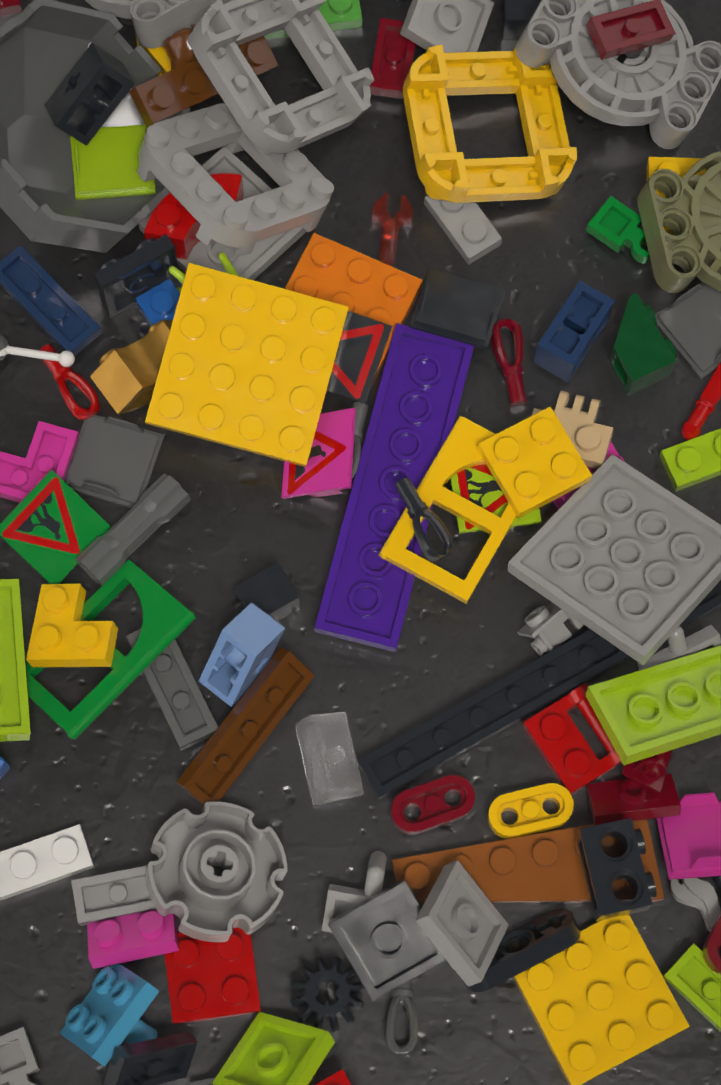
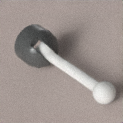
[0,333,75,367]

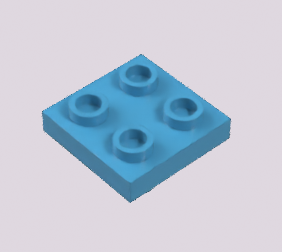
[60,964,159,1067]

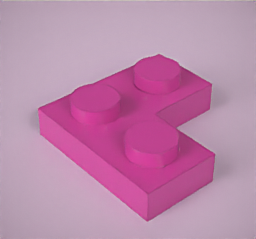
[0,421,80,503]

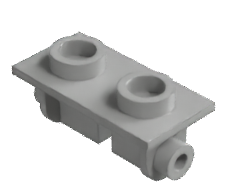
[517,602,584,656]

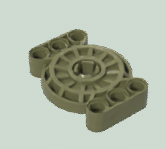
[637,151,721,293]

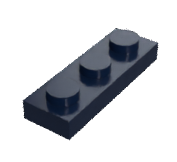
[0,245,102,356]

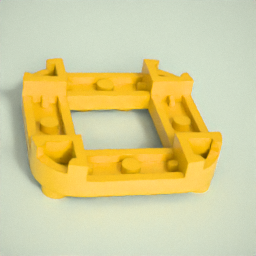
[403,45,577,203]

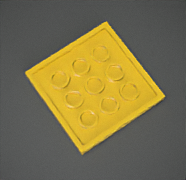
[145,263,349,467]

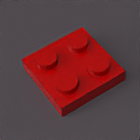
[164,928,261,1025]

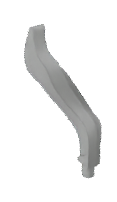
[670,878,721,932]

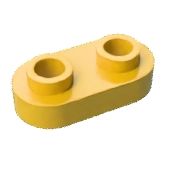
[488,783,574,839]

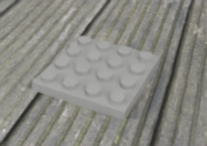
[508,454,721,665]

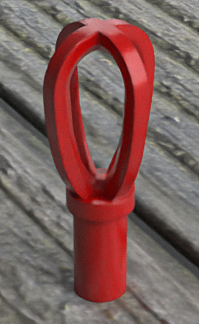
[40,344,100,420]

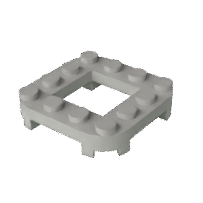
[188,0,374,155]
[137,103,334,255]

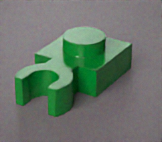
[586,196,649,264]

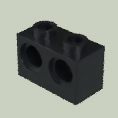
[575,818,657,921]

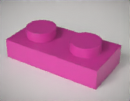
[87,909,179,969]

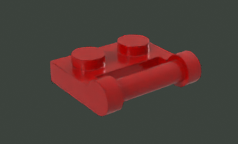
[522,683,622,795]

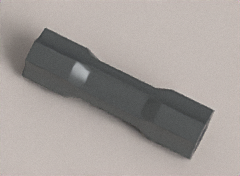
[75,473,191,586]

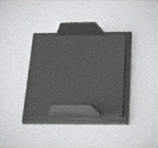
[655,282,721,379]
[65,415,165,508]

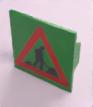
[0,469,111,584]

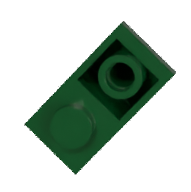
[609,293,677,396]

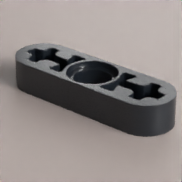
[464,909,580,992]

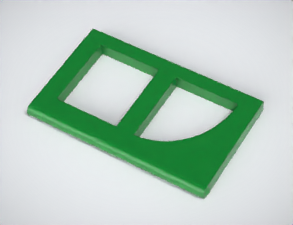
[25,560,196,740]

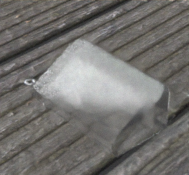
[296,712,364,805]

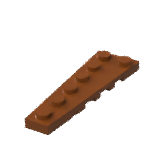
[391,820,665,905]

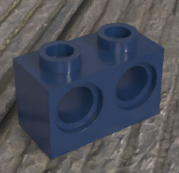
[533,281,615,383]

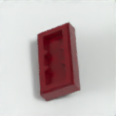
[587,773,681,825]

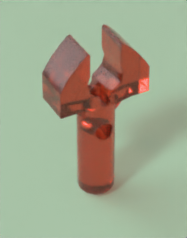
[372,193,413,266]

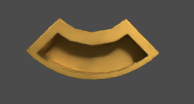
[90,319,173,414]

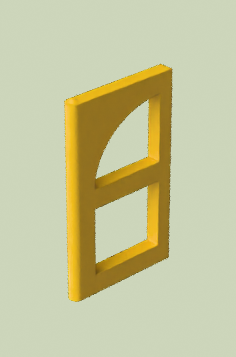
[378,416,517,604]

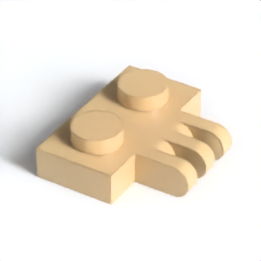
[532,391,613,469]

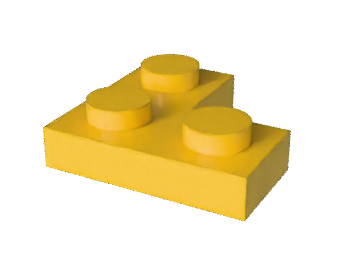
[26,584,118,667]

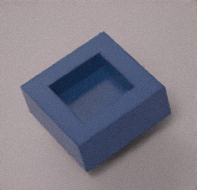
[135,279,180,327]

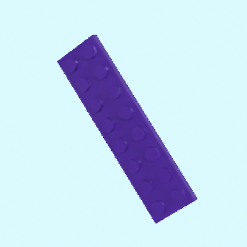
[314,323,474,652]

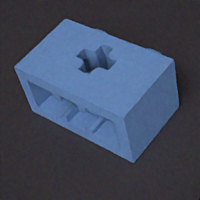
[198,602,285,707]

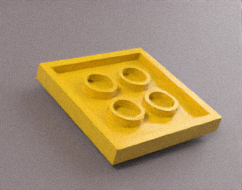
[513,914,690,1085]

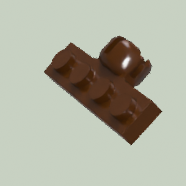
[129,24,279,128]

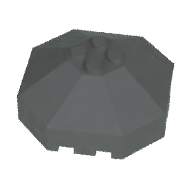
[0,0,194,253]

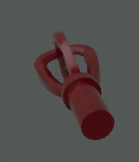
[491,319,527,406]

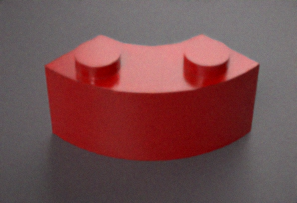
[144,173,244,260]

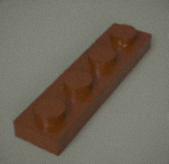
[176,647,315,806]

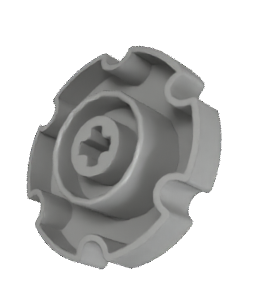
[146,802,288,942]

